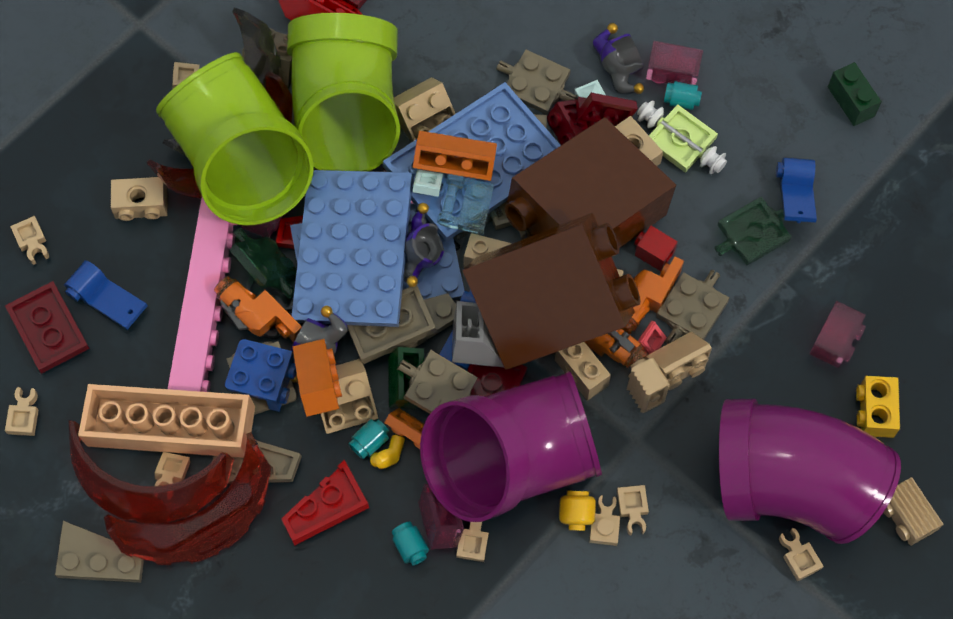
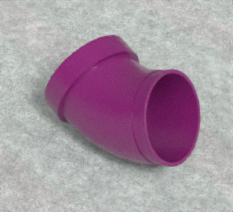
[420,371,602,522]
[719,399,901,544]

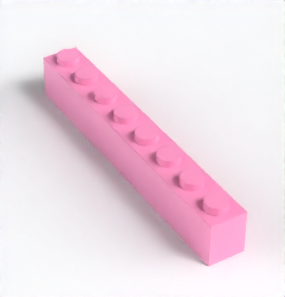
[168,197,238,392]

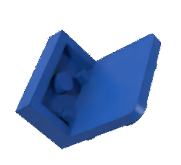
[225,339,297,412]

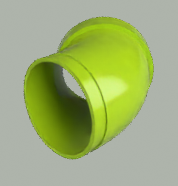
[287,13,400,172]
[156,52,314,225]

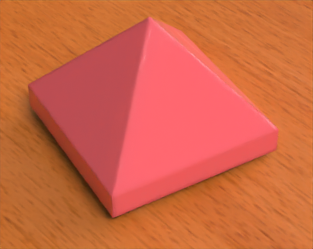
[638,321,667,355]

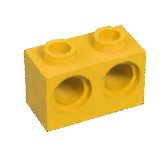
[856,376,900,438]

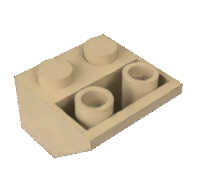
[394,77,456,142]
[645,332,712,390]
[320,359,379,434]

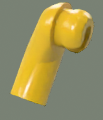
[370,435,405,469]

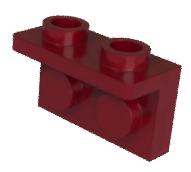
[576,92,638,126]
[547,99,595,145]

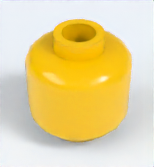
[559,491,596,531]

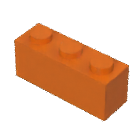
[413,131,497,181]
[292,339,342,417]

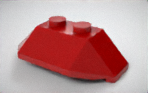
[278,0,363,20]

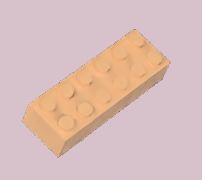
[78,384,255,458]

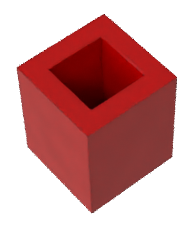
[634,226,678,272]

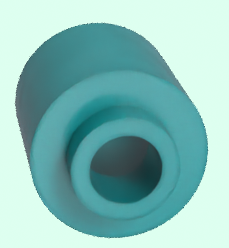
[664,81,702,110]
[348,419,389,459]
[391,521,429,565]

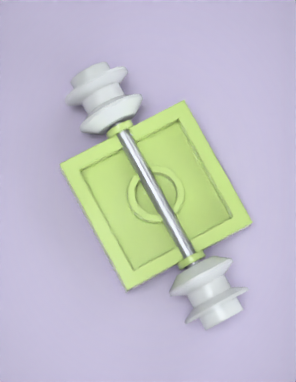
[637,100,727,174]

